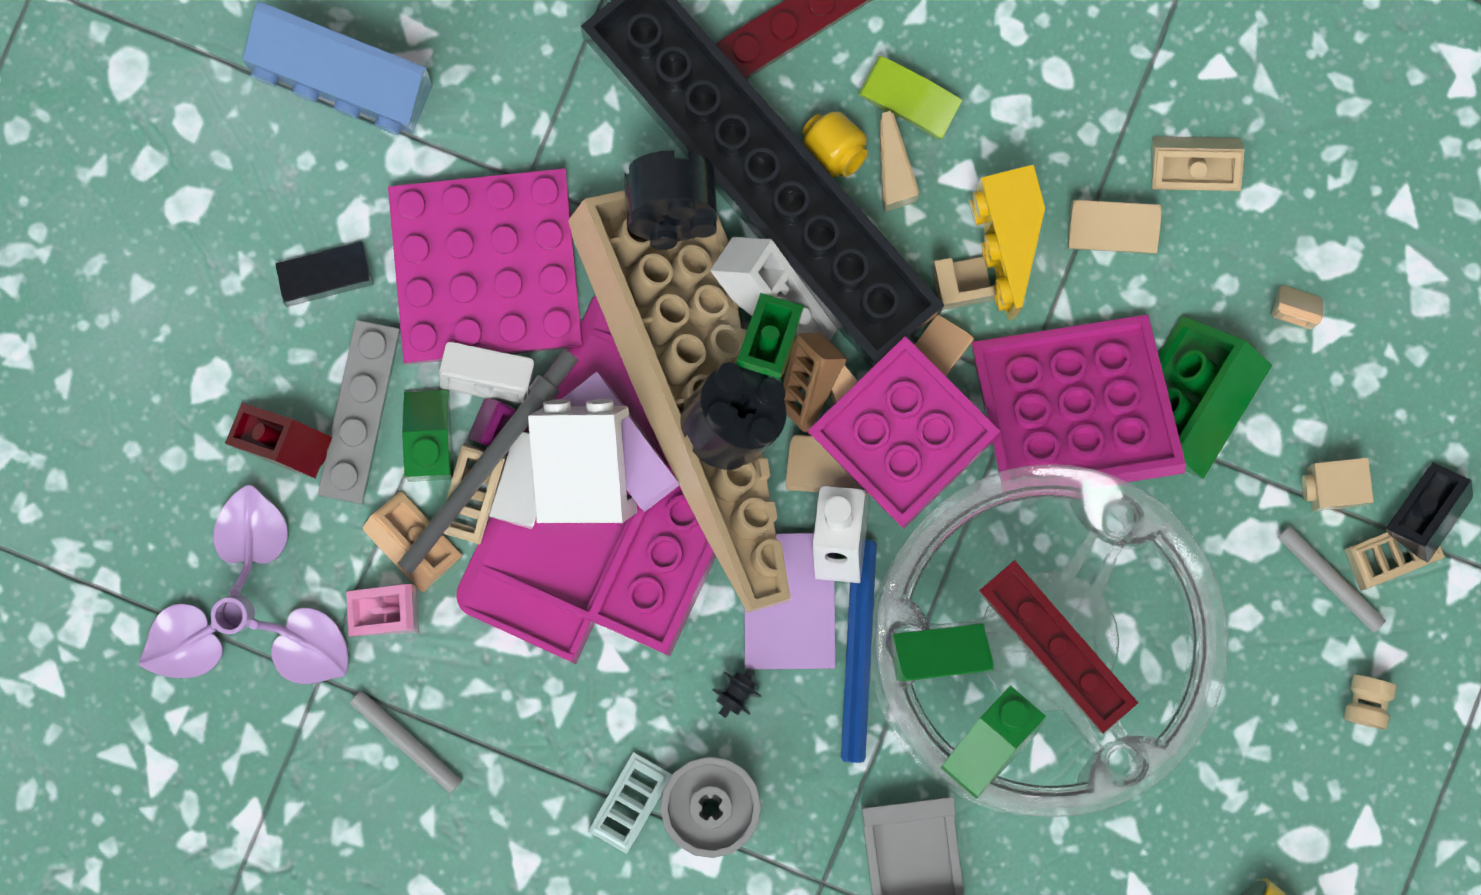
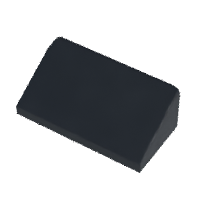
[275,241,373,307]
[1386,462,1473,563]

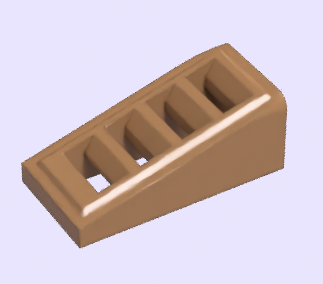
[783,333,847,432]

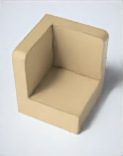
[932,257,996,311]

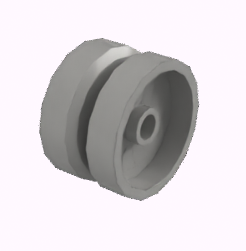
[660,757,761,858]

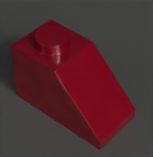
[225,403,333,479]

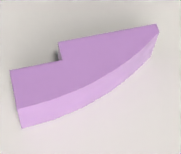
[562,372,679,512]

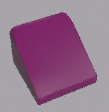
[468,398,529,456]

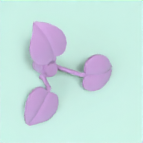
[139,485,349,684]

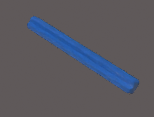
[841,540,877,763]

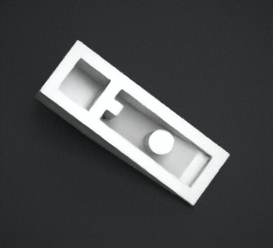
[710,237,837,341]

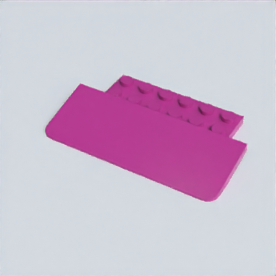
[456,296,764,664]

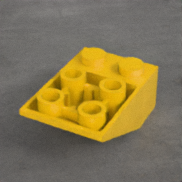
[969,164,1045,321]

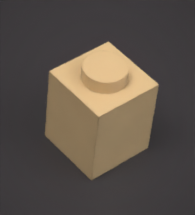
[1302,458,1374,512]

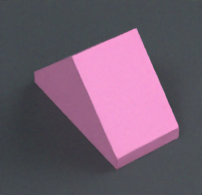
[346,584,419,636]

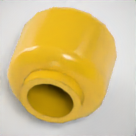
[802,111,868,178]

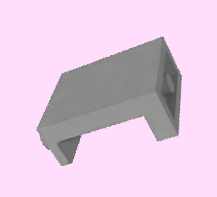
[861,797,964,895]

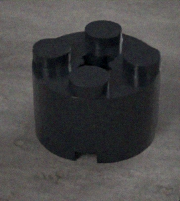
[624,151,718,250]
[680,362,787,470]

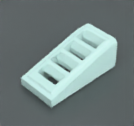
[588,752,672,854]

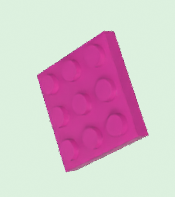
[808,336,1002,530]

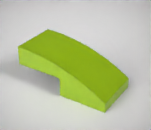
[857,56,963,139]

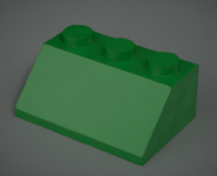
[1158,316,1272,479]

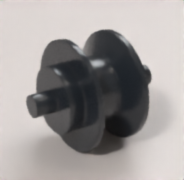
[712,668,762,718]

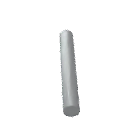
[1277,525,1386,633]
[350,690,463,794]

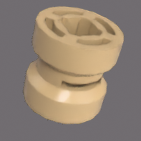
[1343,675,1398,730]

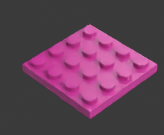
[388,168,583,365]
[972,315,1186,502]

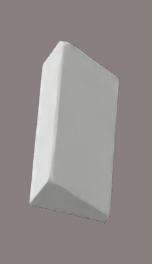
[439,342,534,405]
[489,432,536,530]

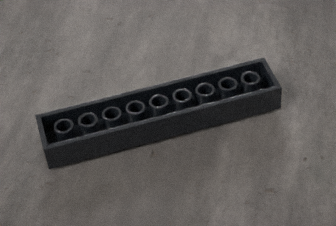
[581,0,944,368]

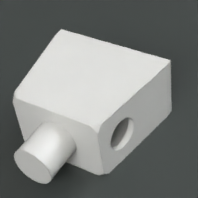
[813,486,870,583]

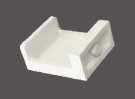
[528,399,638,523]

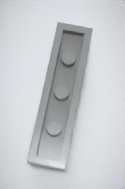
[318,320,401,505]

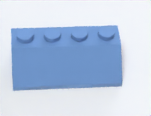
[243,1,433,135]

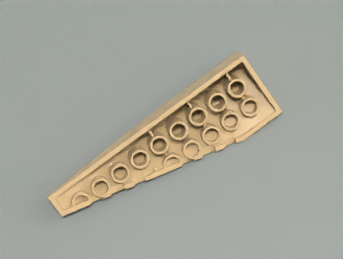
[568,190,791,613]

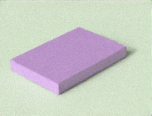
[744,533,835,670]

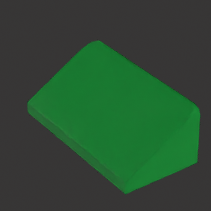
[891,623,994,681]

